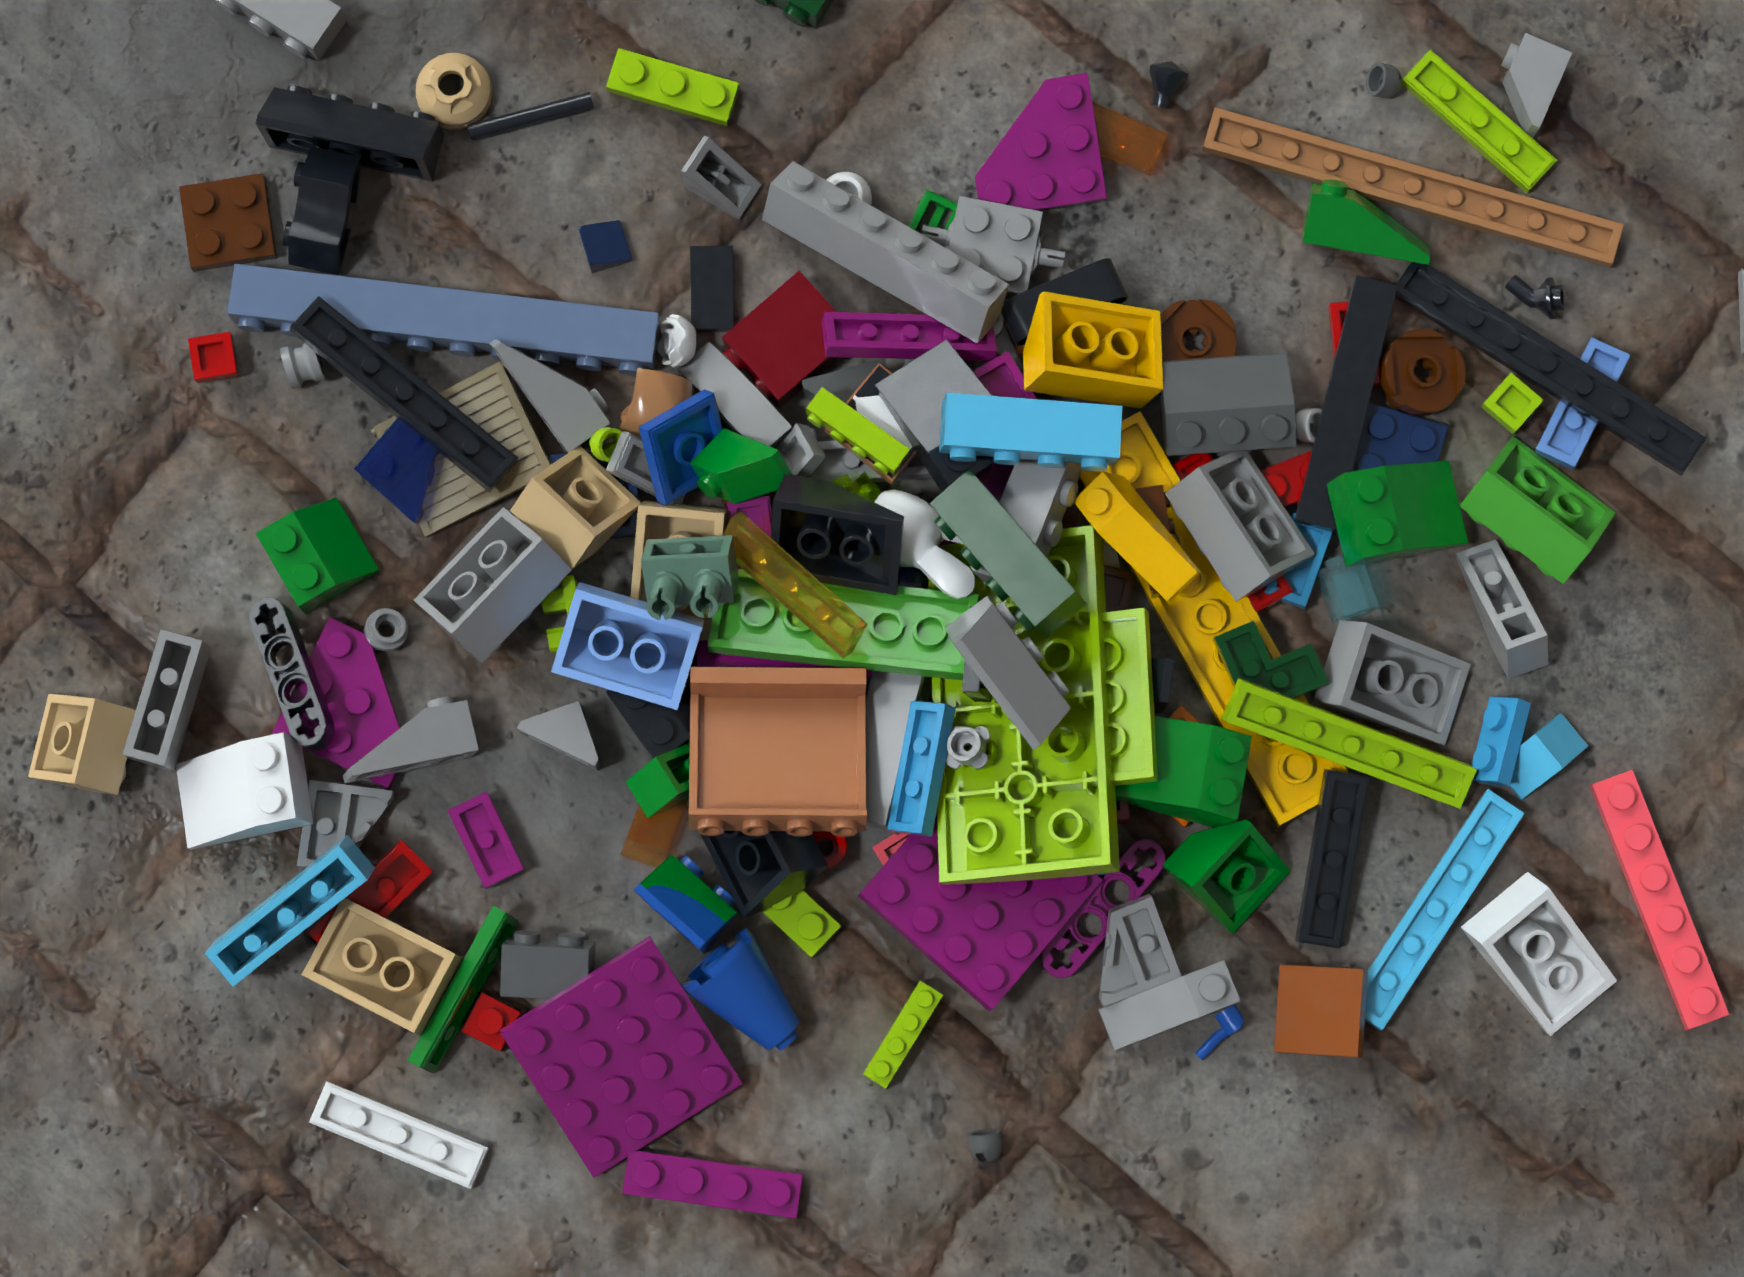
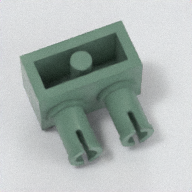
[641,535,739,620]

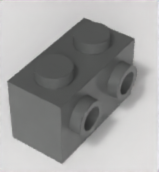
[500,930,596,999]

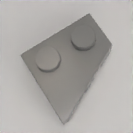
[297,780,395,868]
[1099,894,1182,1007]

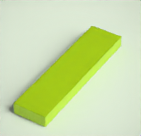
[1401,49,1557,194]

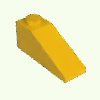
[1074,472,1201,602]

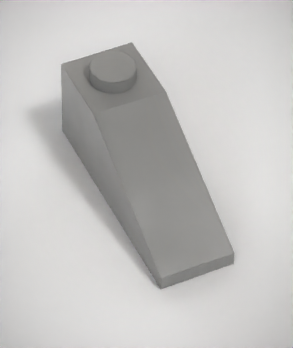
[489,339,610,453]
[1456,539,1549,679]
[343,696,479,783]
[1098,960,1240,1051]

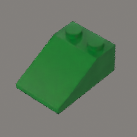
[1326,461,1469,568]
[1115,716,1252,828]

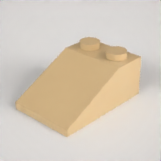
[630,501,729,641]
[301,898,463,1036]

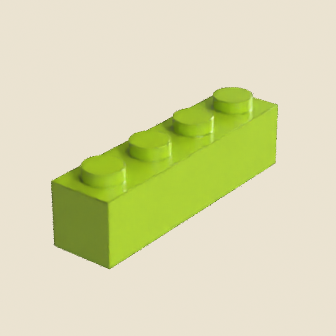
[806,387,910,475]
[863,981,943,1089]

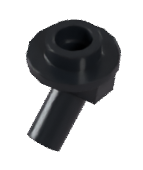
[1505,275,1564,320]

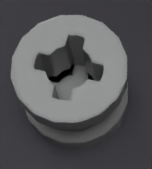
[280,343,326,389]

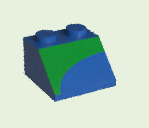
[634,854,738,954]

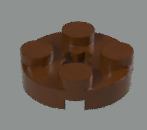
[1160,299,1237,361]
[1379,329,1466,416]

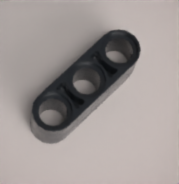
[1001,258,1128,346]

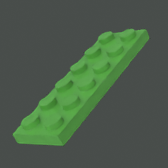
[707,569,979,680]

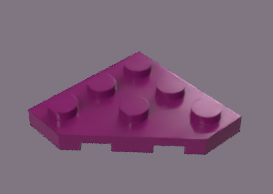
[975,73,1107,211]
[272,617,400,790]

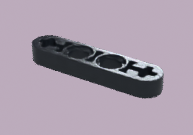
[249,597,335,751]

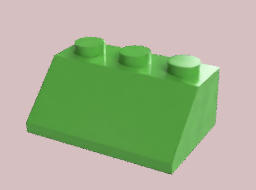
[1459,436,1616,584]

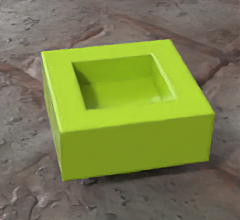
[1481,372,1543,434]

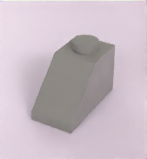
[1501,33,1572,138]

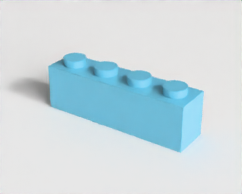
[939,393,1122,471]
[204,835,375,987]

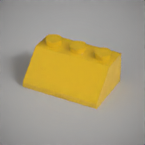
[1023,291,1163,409]

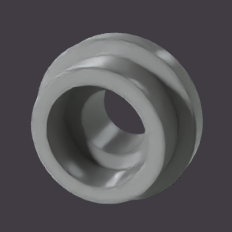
[364,608,408,651]

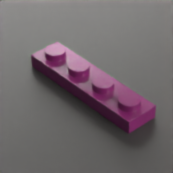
[821,312,997,361]
[622,1150,803,1219]

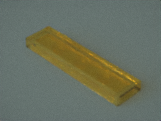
[723,512,867,659]

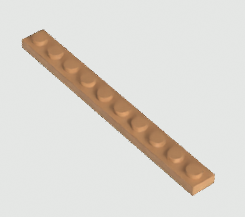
[1202,107,1624,268]

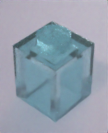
[1317,555,1379,625]

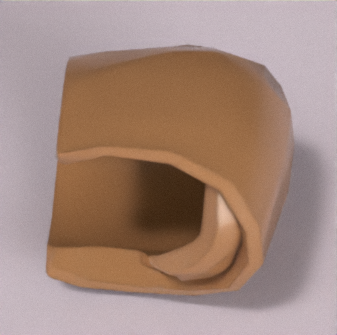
[619,368,693,438]

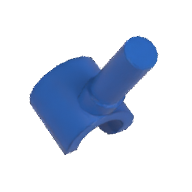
[1195,1005,1244,1061]

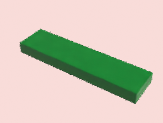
[407,906,519,1074]

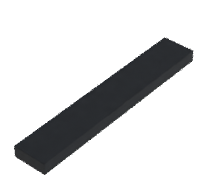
[1294,275,1398,533]
[290,296,518,493]

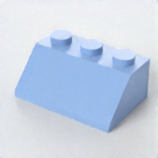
[551,582,704,710]

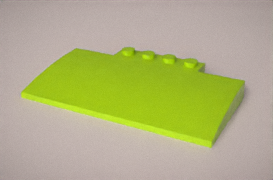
[928,525,1158,885]

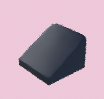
[578,220,632,273]

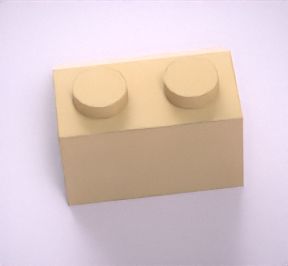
[510,445,641,569]
[28,694,136,795]

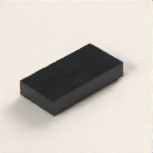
[690,245,734,332]

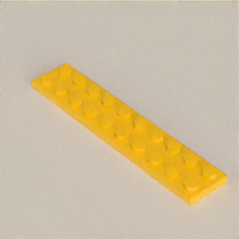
[1078,411,1349,827]

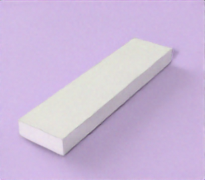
[309,1081,489,1189]

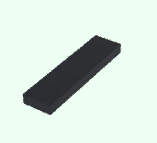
[1295,769,1370,949]

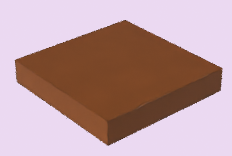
[1274,965,1368,1058]

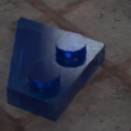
[354,418,440,524]

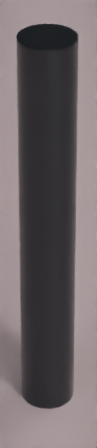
[468,92,594,141]

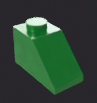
[690,428,793,504]
[626,743,690,818]

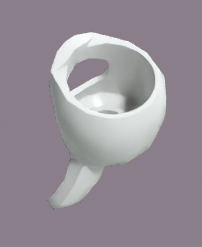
[874,489,975,600]

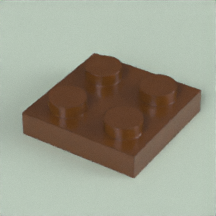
[179,173,277,272]

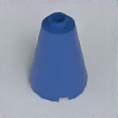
[681,928,800,1051]

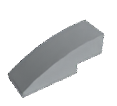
[677,342,792,448]

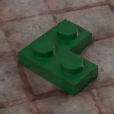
[1213,620,1329,699]

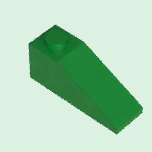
[1302,179,1431,265]

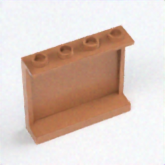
[689,667,867,837]

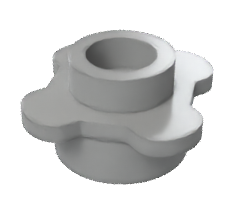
[946,726,991,769]

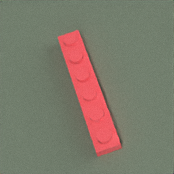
[1589,769,1729,1030]

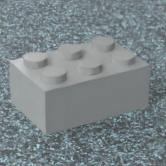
[414,507,572,664]

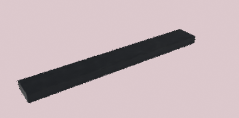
[1395,262,1707,476]

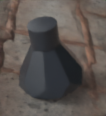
[1149,61,1189,109]

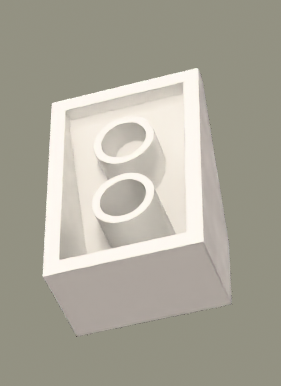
[176,732,313,850]
[1461,872,1617,1036]

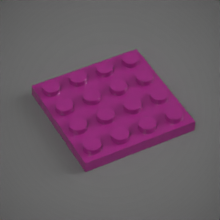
[857,811,1102,1012]
[500,936,743,1178]

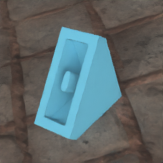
[1509,713,1588,800]

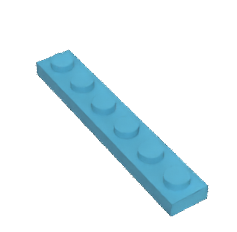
[1365,789,1524,1031]

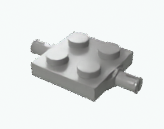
[921,196,1066,295]

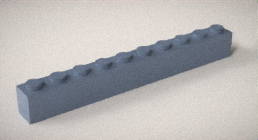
[227,264,661,376]

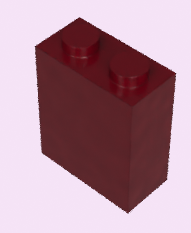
[722,271,839,409]

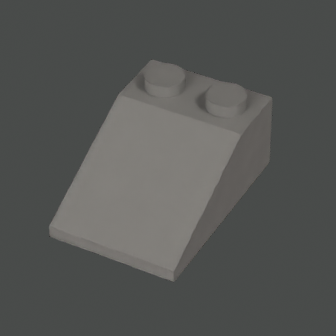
[1314,620,1471,746]

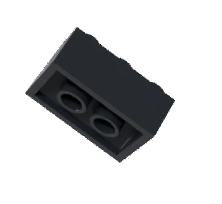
[687,806,828,918]

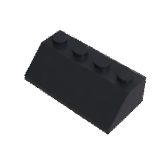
[255,85,444,182]

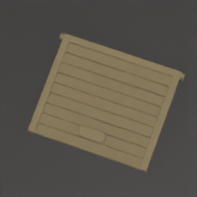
[370,361,551,538]

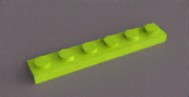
[1222,678,1477,809]

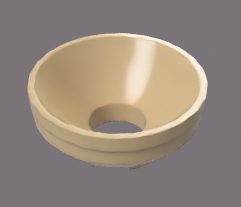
[416,53,493,130]

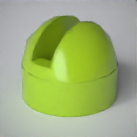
[589,427,622,462]

